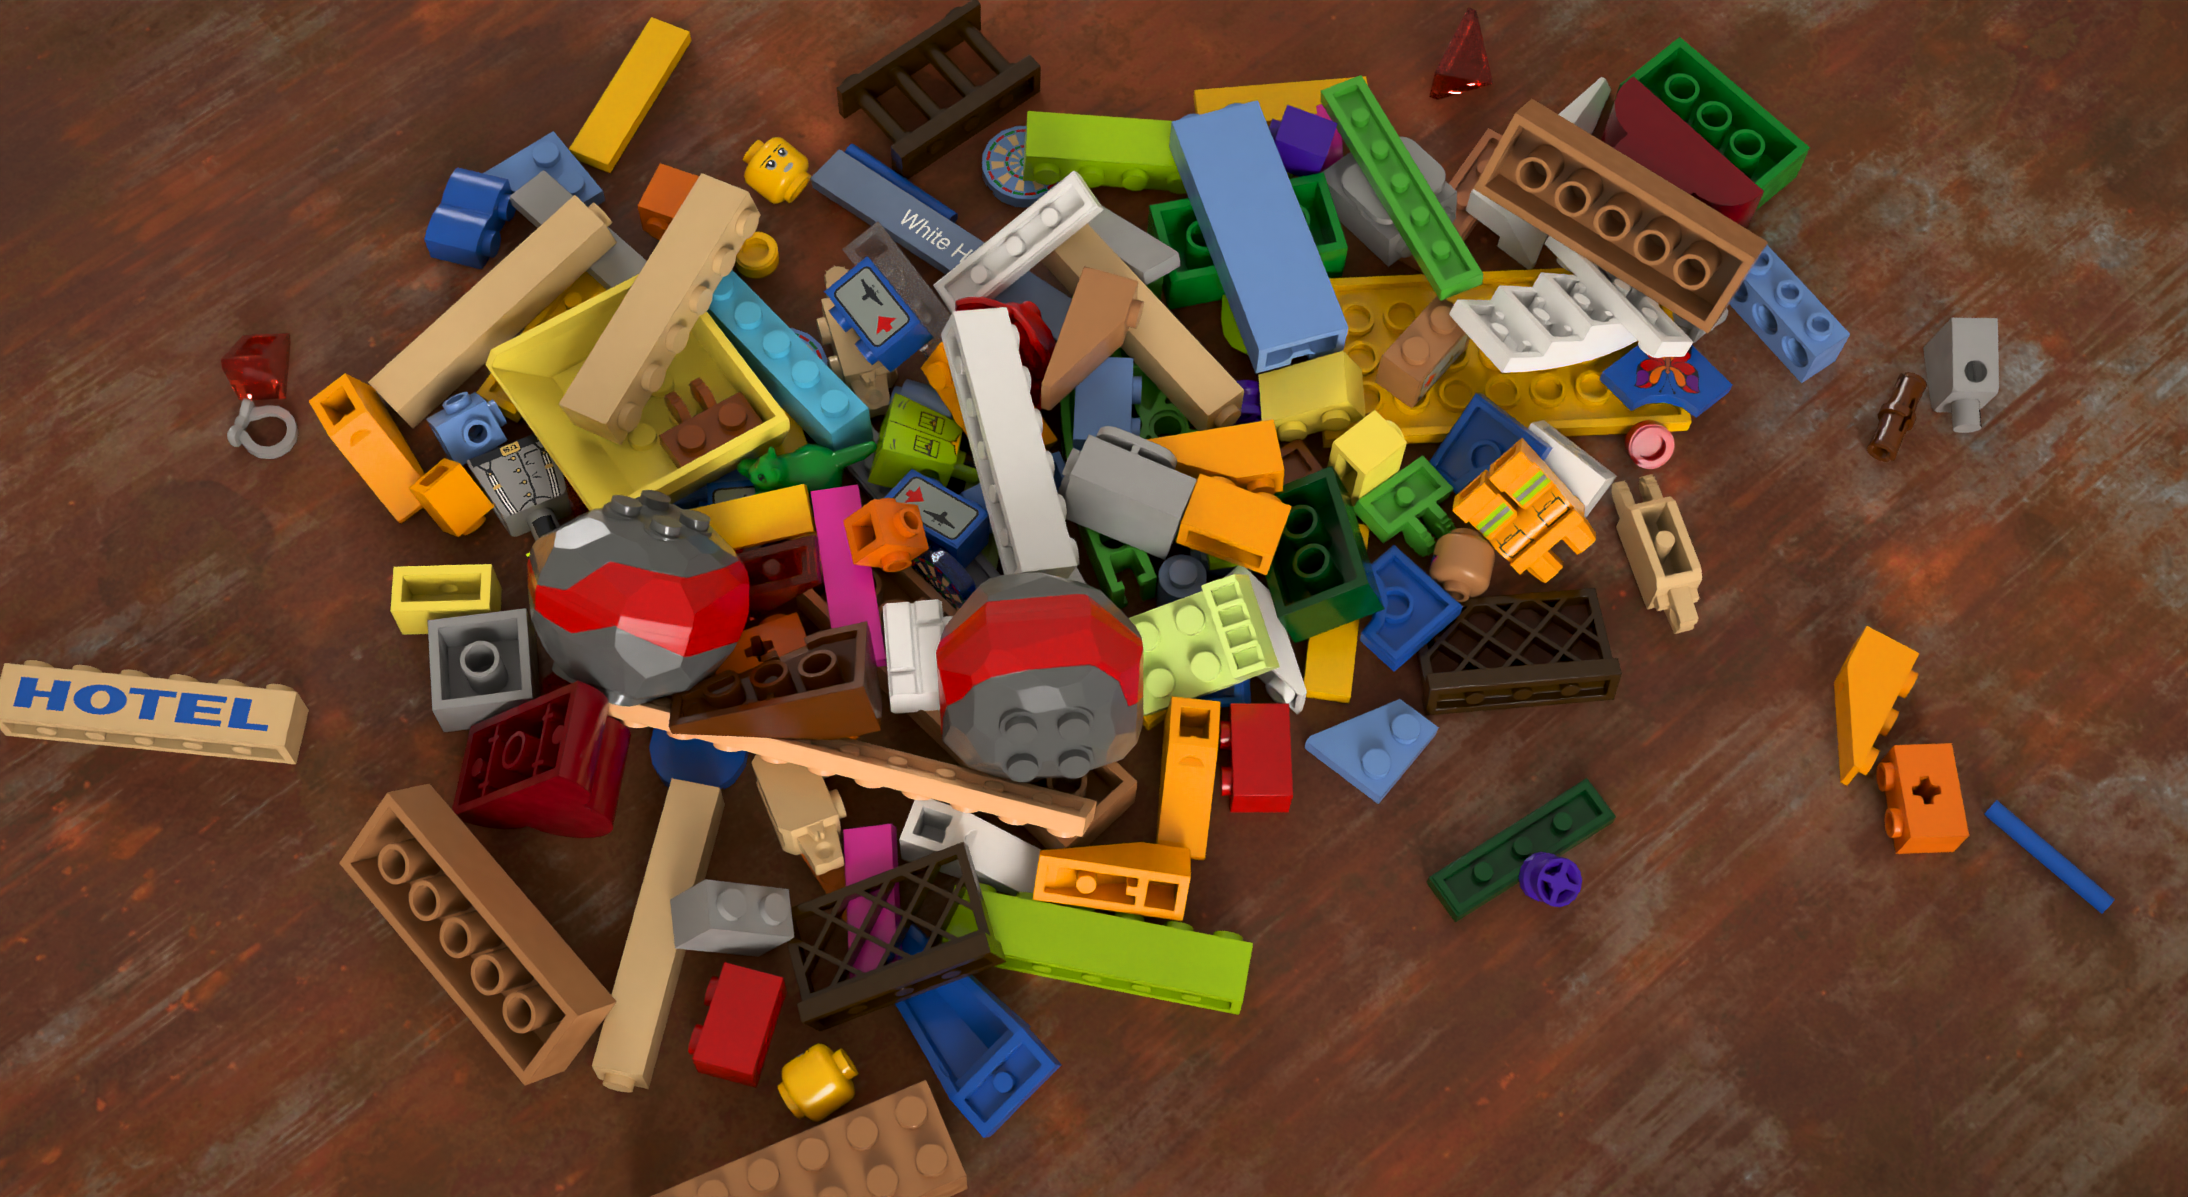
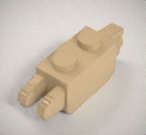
[816,265,898,418]
[1611,474,1702,634]
[752,754,847,875]

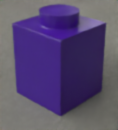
[1269,105,1338,177]

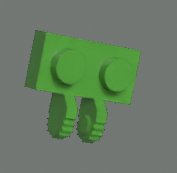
[1353,455,1456,557]

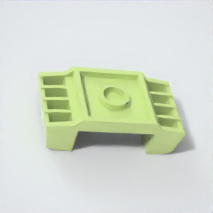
[1129,574,1280,717]

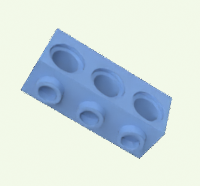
[1729,245,1850,383]

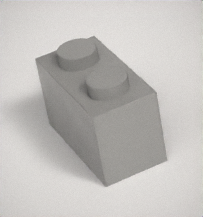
[670,879,794,957]

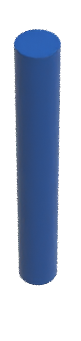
[845,144,958,223]
[1984,800,2115,914]

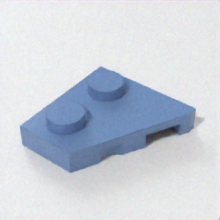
[1304,699,1439,804]

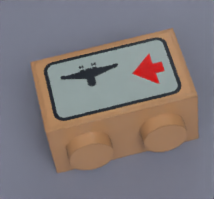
[1376,296,1470,409]

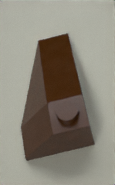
[668,621,882,740]

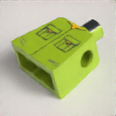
[868,393,978,488]

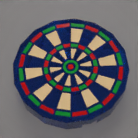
[911,545,977,611]

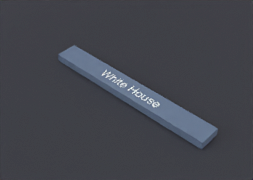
[810,149,1072,343]

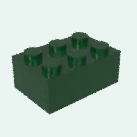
[1265,466,1385,643]

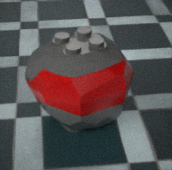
[527,490,750,707]
[936,572,1144,782]

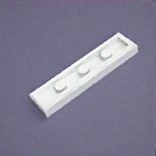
[933,171,1104,313]

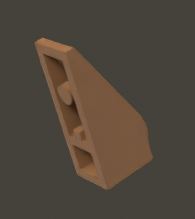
[1041,266,1144,410]

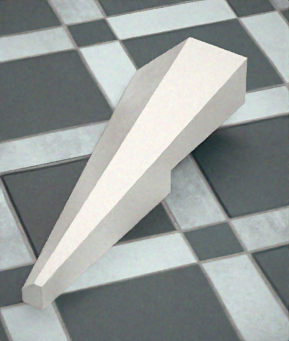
[1466,77,1611,270]

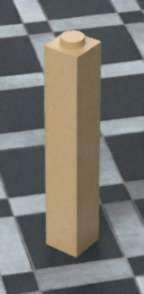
[368,195,617,428]
[1041,223,1244,431]
[592,778,725,1093]

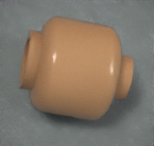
[1428,528,1496,602]

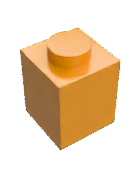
[408,458,494,537]

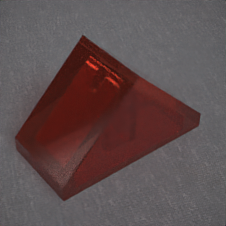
[221,333,291,400]

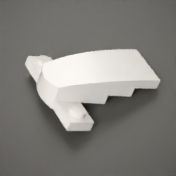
[1449,236,1693,373]

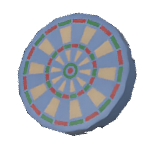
[982,126,1059,207]

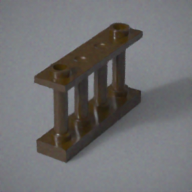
[837,0,1041,180]

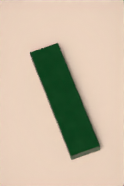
[1426,778,1616,922]

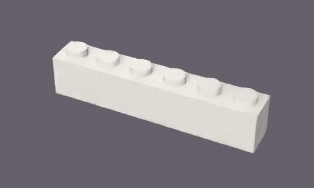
[941,307,1079,579]

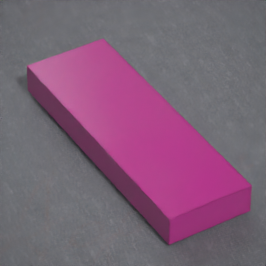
[843,824,903,978]

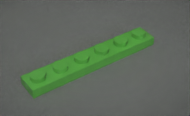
[1321,75,1483,301]

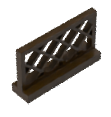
[1416,588,1622,716]
[787,842,1006,1032]

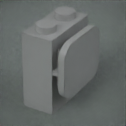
[1321,137,1457,267]
[1058,426,1197,560]

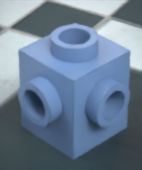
[426,392,507,465]

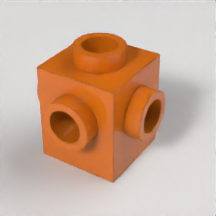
[843,498,929,572]

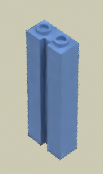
[1169,100,1348,374]

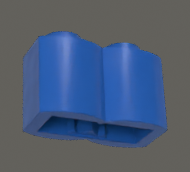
[424,167,516,270]

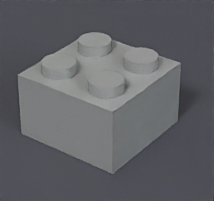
[428,608,540,732]

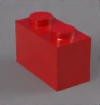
[1219,703,1293,812]
[688,962,787,1088]

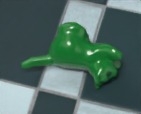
[737,441,877,517]

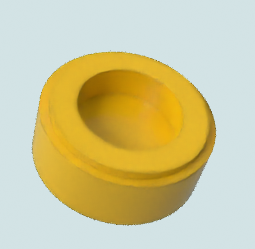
[735,232,779,278]

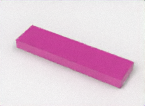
[810,484,887,667]

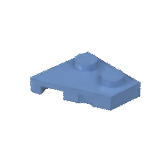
[484,131,605,207]

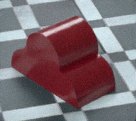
[1601,76,1764,229]
[452,680,631,838]

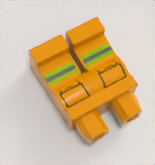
[1452,438,1596,583]

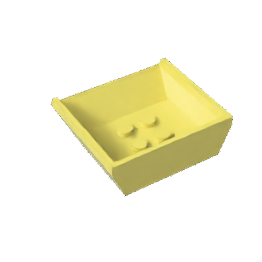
[486,274,790,511]

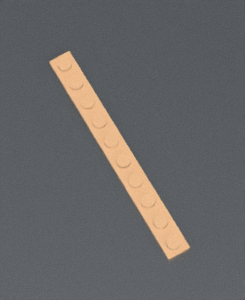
[607,695,1097,838]

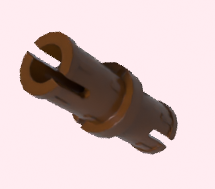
[1867,372,1927,462]

